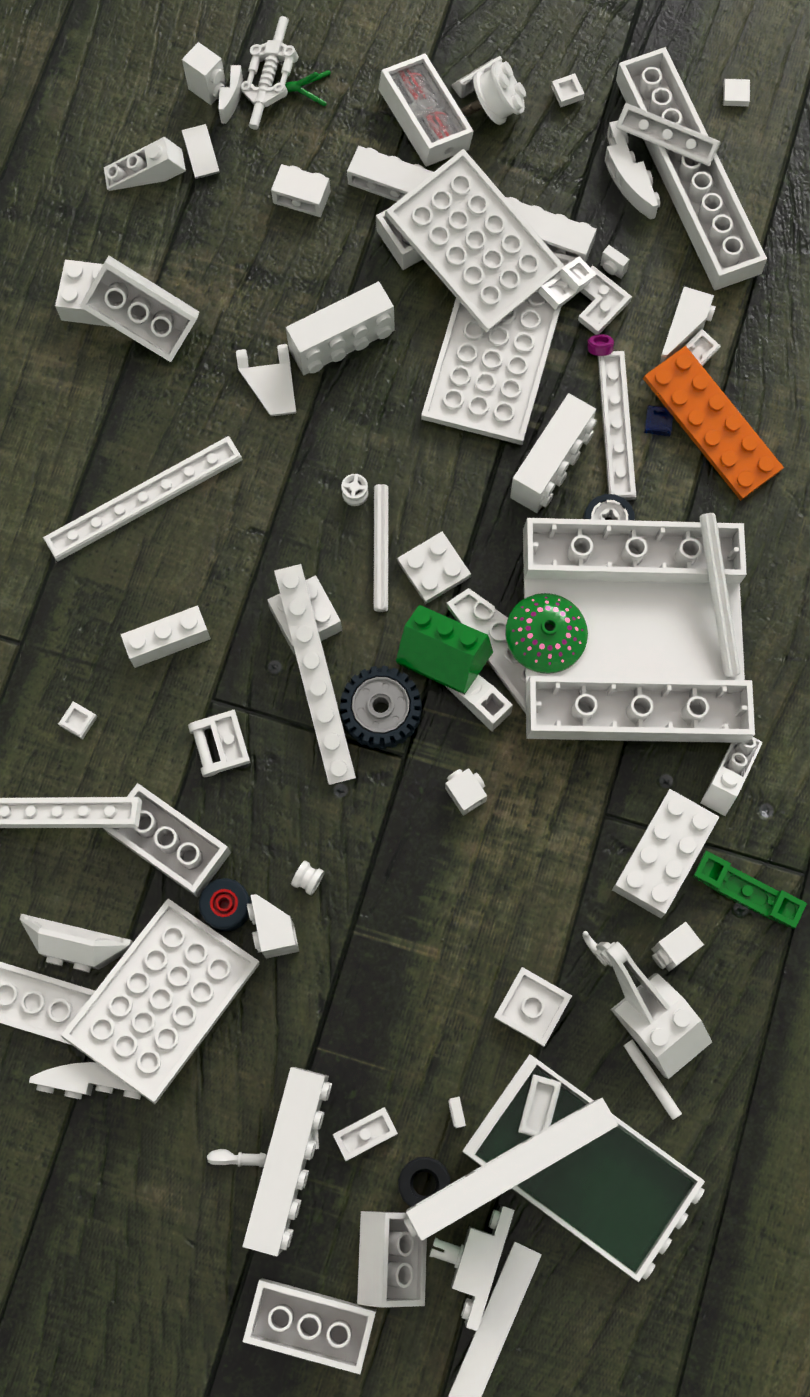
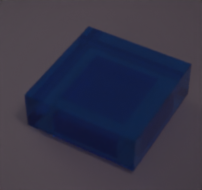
[644,405,673,436]

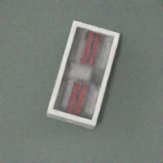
[379,54,474,167]

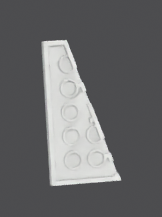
[446,588,526,714]

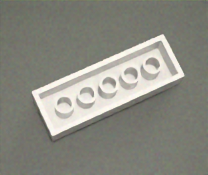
[242,1067,332,1256]

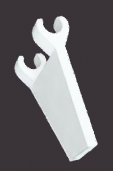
[236,344,296,417]

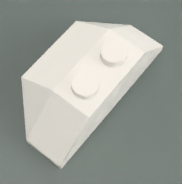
[20,914,133,973]

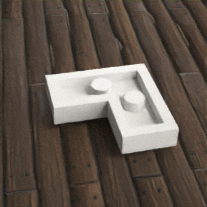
[578,266,632,335]

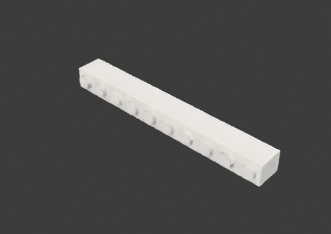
[347,146,597,263]

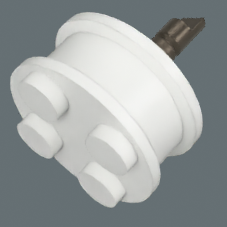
[460,61,526,125]

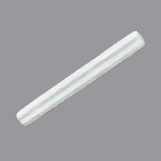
[374,484,388,612]

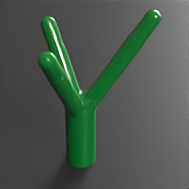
[285,70,331,106]

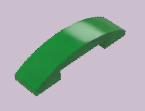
[693,851,807,929]

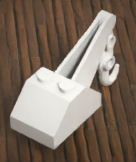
[582,931,712,1079]

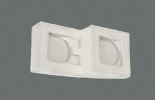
[218,65,243,124]
[182,124,219,179]
[538,257,597,310]

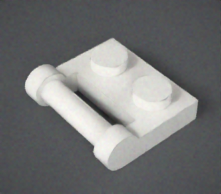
[188,709,251,777]

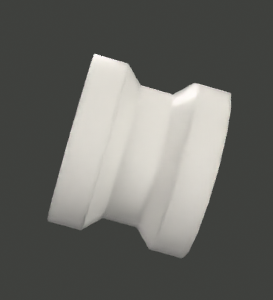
[341,474,368,506]
[291,860,324,896]

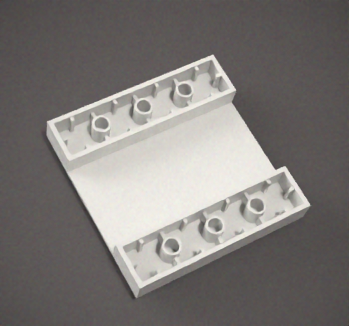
[523,518,755,743]

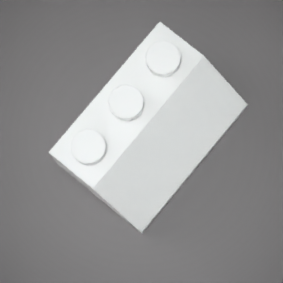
[357,1211,427,1308]

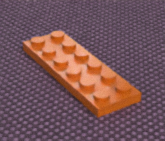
[643,346,784,501]

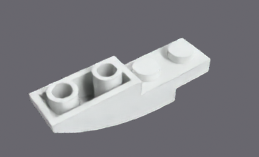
[604,121,660,219]
[29,1062,141,1100]

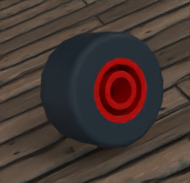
[199,878,251,932]

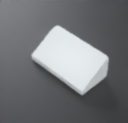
[452,56,502,98]

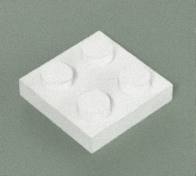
[397,531,471,604]
[494,967,572,1047]

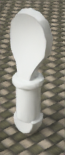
[207,1149,267,1167]

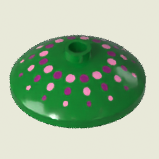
[505,593,588,674]

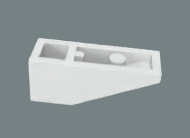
[659,287,716,364]

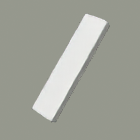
[615,103,721,166]

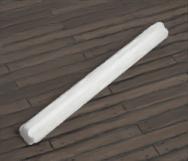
[700,513,740,677]

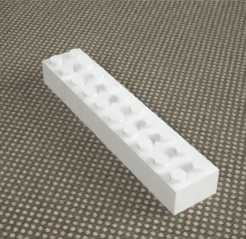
[616,47,767,291]

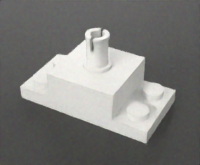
[429,1205,515,1331]

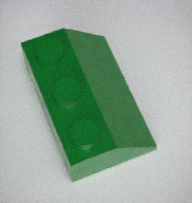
[396,605,493,695]

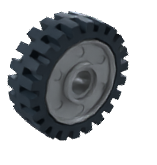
[340,666,422,750]

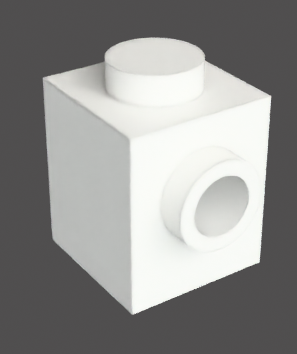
[445,768,487,816]

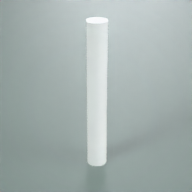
[623,1039,682,1120]

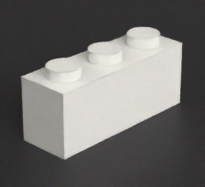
[120,605,211,668]

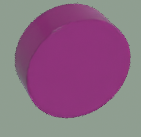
[588,334,614,356]

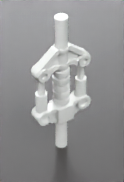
[241,16,299,130]

